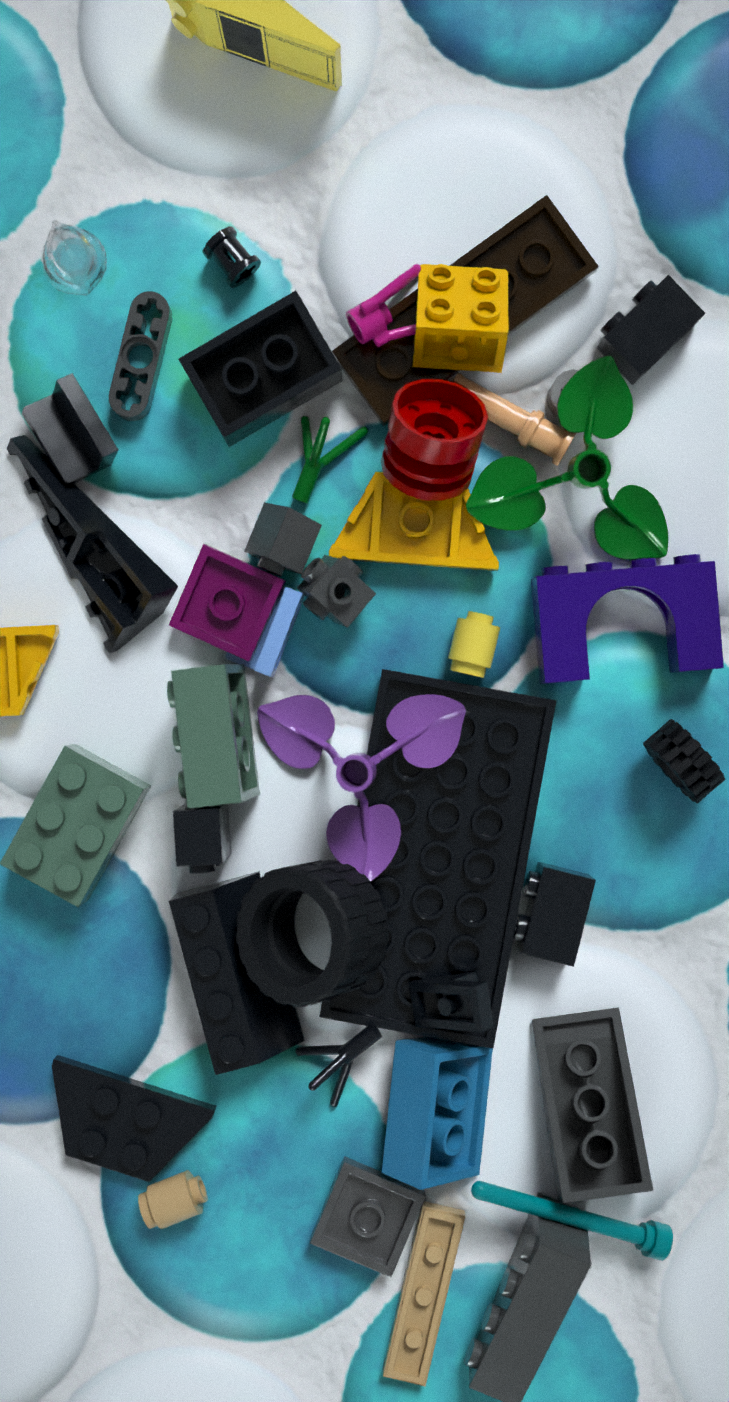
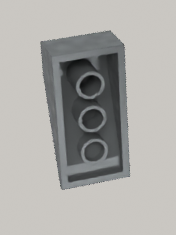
[532,1007,654,1203]

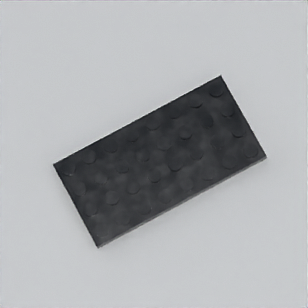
[319,669,557,1049]

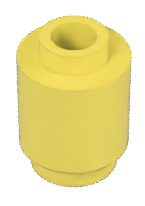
[448,611,500,678]

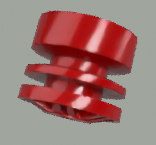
[381,379,488,501]

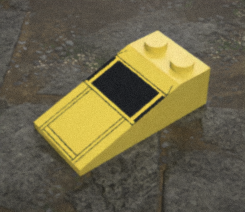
[166,0,342,92]

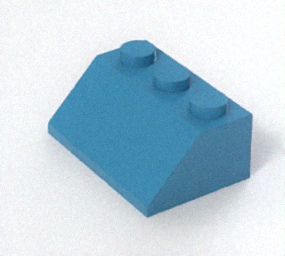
[382,1036,493,1190]

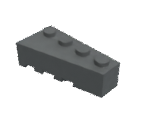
[464,1192,591,1402]

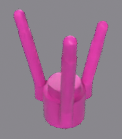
[345,264,421,348]

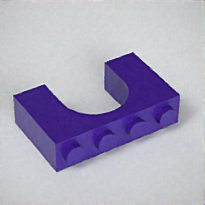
[531,554,724,684]

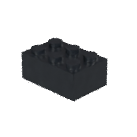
[178,291,343,447]

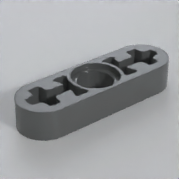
[109,291,172,421]

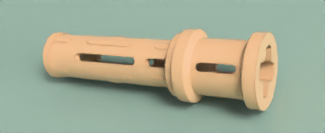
[453,372,576,466]

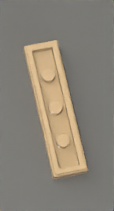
[383,1201,466,1386]

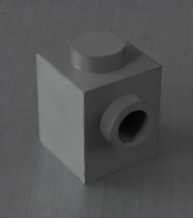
[244,502,322,576]

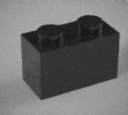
[597,274,706,385]
[173,804,231,873]
[513,862,596,967]

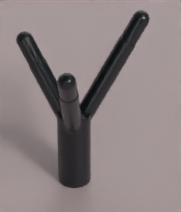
[295,1023,382,1107]

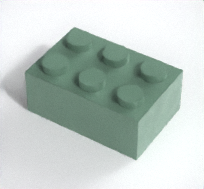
[167,664,260,808]
[0,744,152,907]

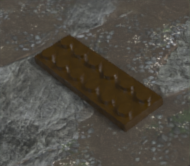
[332,195,599,426]

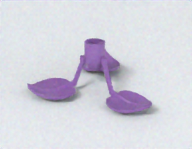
[257,694,466,881]

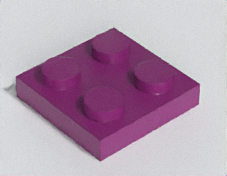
[169,544,286,661]

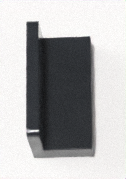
[22,373,118,486]

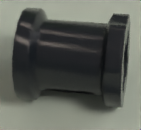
[202,226,261,288]

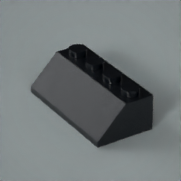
[169,871,305,1075]

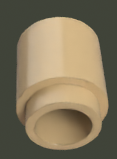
[138,1170,208,1229]

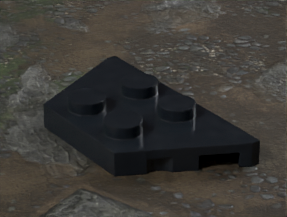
[52,1055,216,1182]

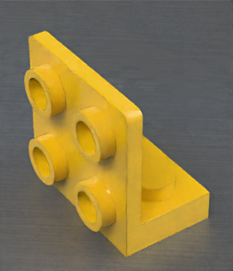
[413,264,508,373]

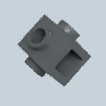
[297,555,376,628]

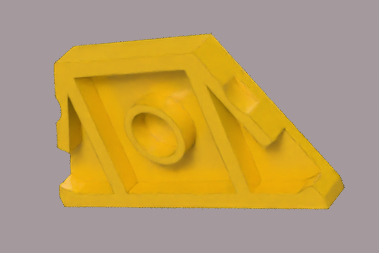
[328,472,499,571]
[0,625,59,716]

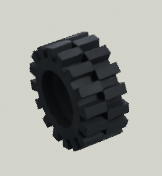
[643,719,725,803]

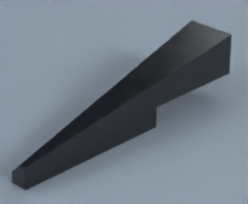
[7,435,178,653]

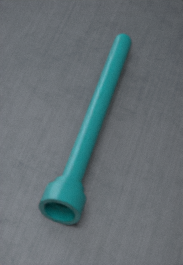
[471,1181,673,1261]

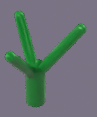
[292,416,368,504]

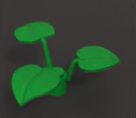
[466,356,669,559]

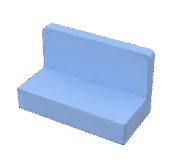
[226,587,305,677]

